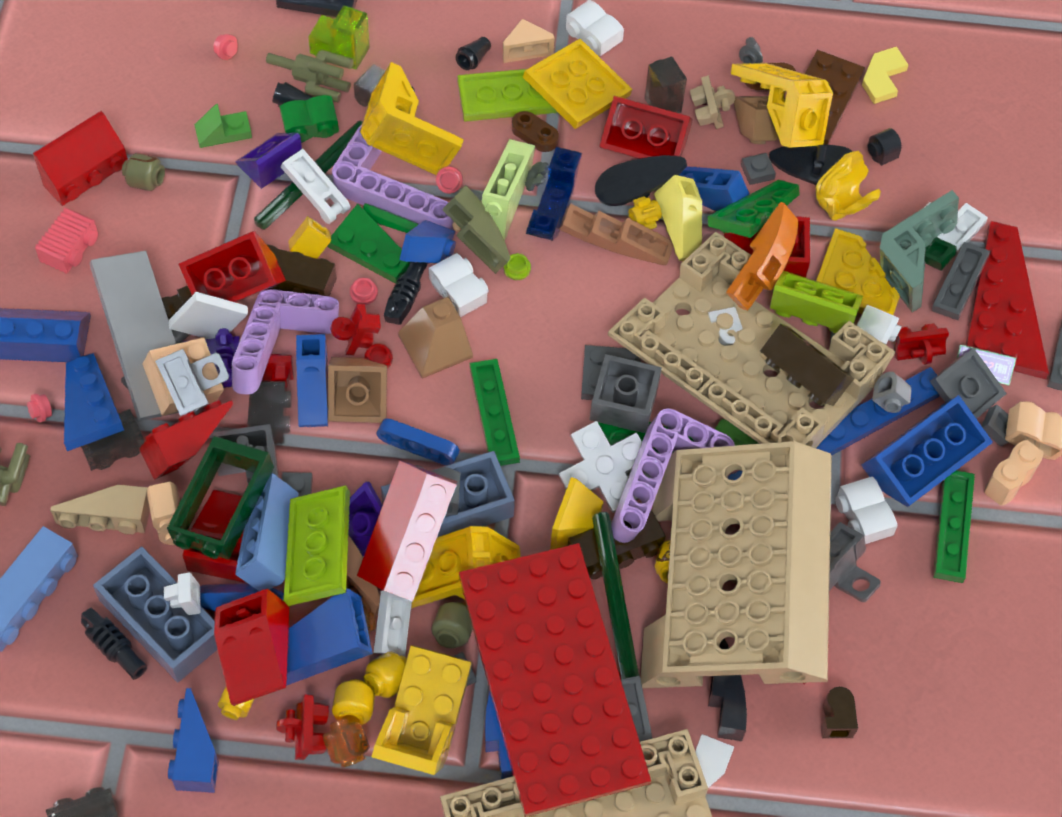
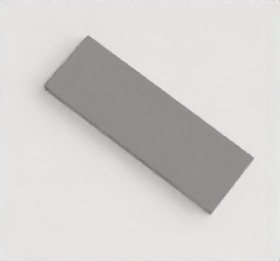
[89,251,179,421]

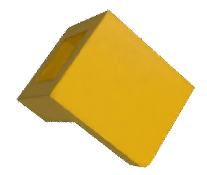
[288,216,331,259]

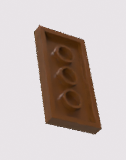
[805,49,865,145]

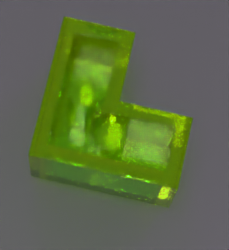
[308,5,370,70]

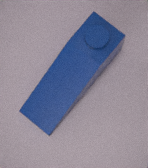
[678,166,750,211]

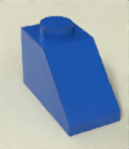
[399,220,456,263]

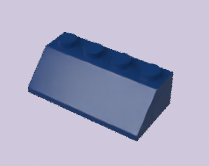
[0,308,91,362]
[861,395,993,507]

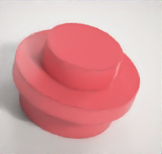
[214,34,238,60]
[436,166,463,194]
[350,278,378,305]
[27,394,52,423]

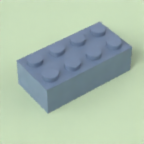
[381,451,515,537]
[93,546,218,683]

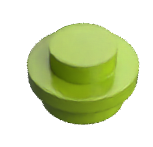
[503,253,531,280]

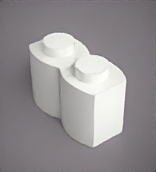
[566,0,624,56]
[429,253,489,317]
[835,476,898,544]

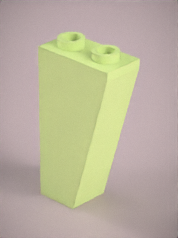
[482,139,535,241]

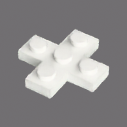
[559,421,642,513]

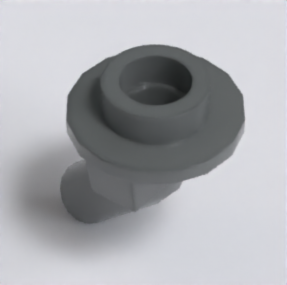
[739,37,763,63]

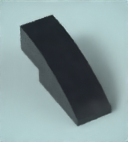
[708,638,747,741]

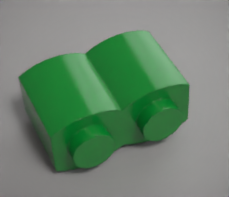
[280,95,339,143]

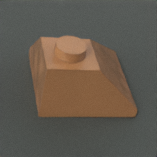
[734,96,785,144]
[398,297,473,379]
[328,357,387,423]

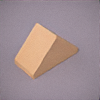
[503,19,555,63]

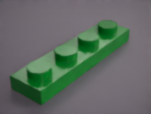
[469,359,520,466]
[933,470,975,583]

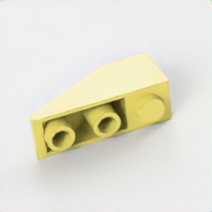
[654,175,702,261]

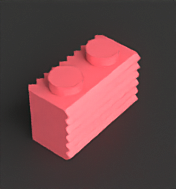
[35,208,98,274]

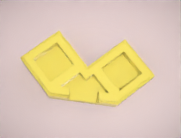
[862,46,908,104]

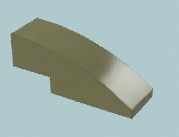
[442,185,511,274]

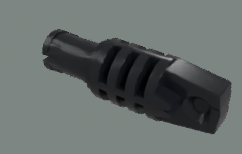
[384,262,427,325]
[81,607,147,680]

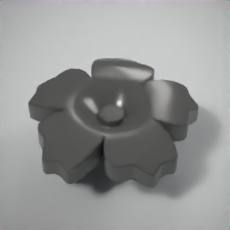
[525,162,550,191]

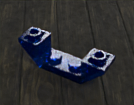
[526,147,582,241]

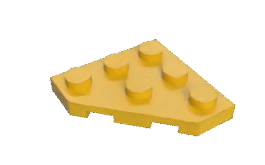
[816,228,900,315]

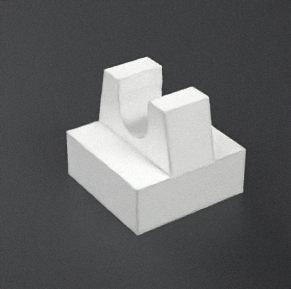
[164,572,201,615]

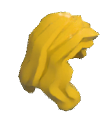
[816,151,881,221]

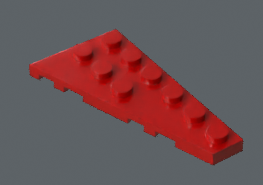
[965,221,1049,379]

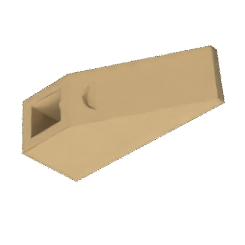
[50,485,150,534]

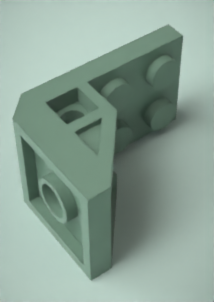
[880,190,959,313]

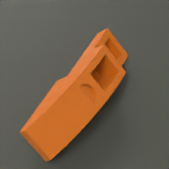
[726,202,798,311]

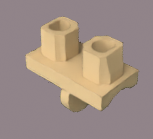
[690,75,735,129]

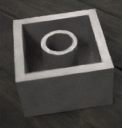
[590,354,662,434]

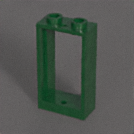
[167,436,274,560]

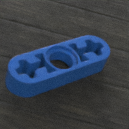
[376,419,460,466]

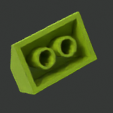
[770,271,863,333]

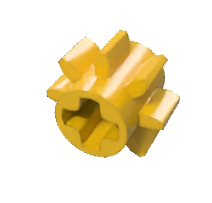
[628,196,662,230]

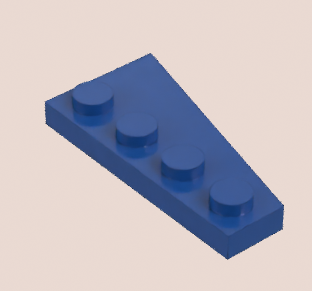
[64,353,124,451]

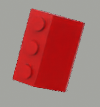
[599,96,693,159]
[33,111,128,206]
[178,231,286,302]

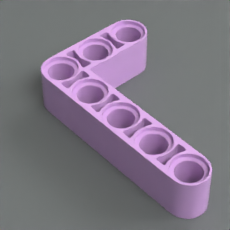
[332,125,454,230]
[232,290,339,394]
[611,408,735,543]

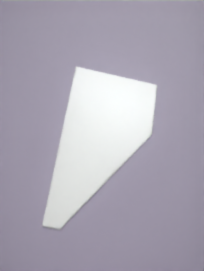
[695,734,734,788]

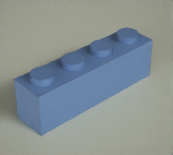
[235,473,299,591]
[0,526,78,652]

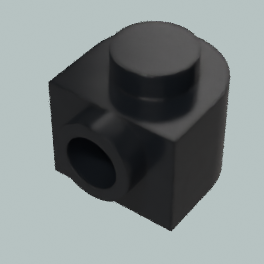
[867,128,902,166]

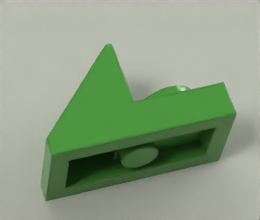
[194,104,252,148]

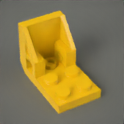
[360,62,464,175]
[731,63,833,148]
[411,526,521,609]
[371,645,473,775]

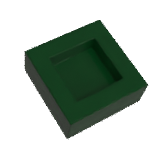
[924,237,957,271]

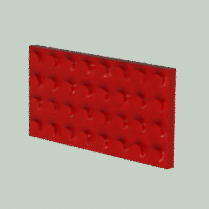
[459,543,651,817]

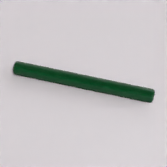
[254,120,363,230]
[592,512,639,679]

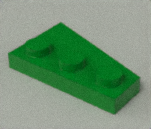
[327,203,410,283]

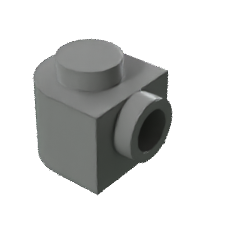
[872,372,911,413]

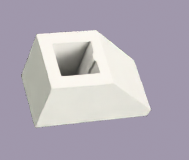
[857,304,902,345]

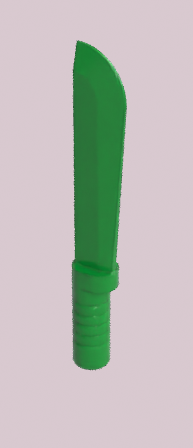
[363,203,419,233]

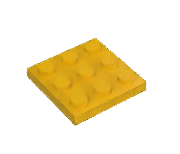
[523,39,633,129]

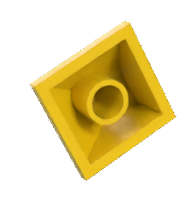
[550,477,604,550]

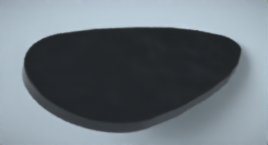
[769,144,853,185]
[595,155,687,206]

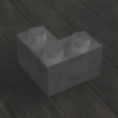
[211,424,279,484]

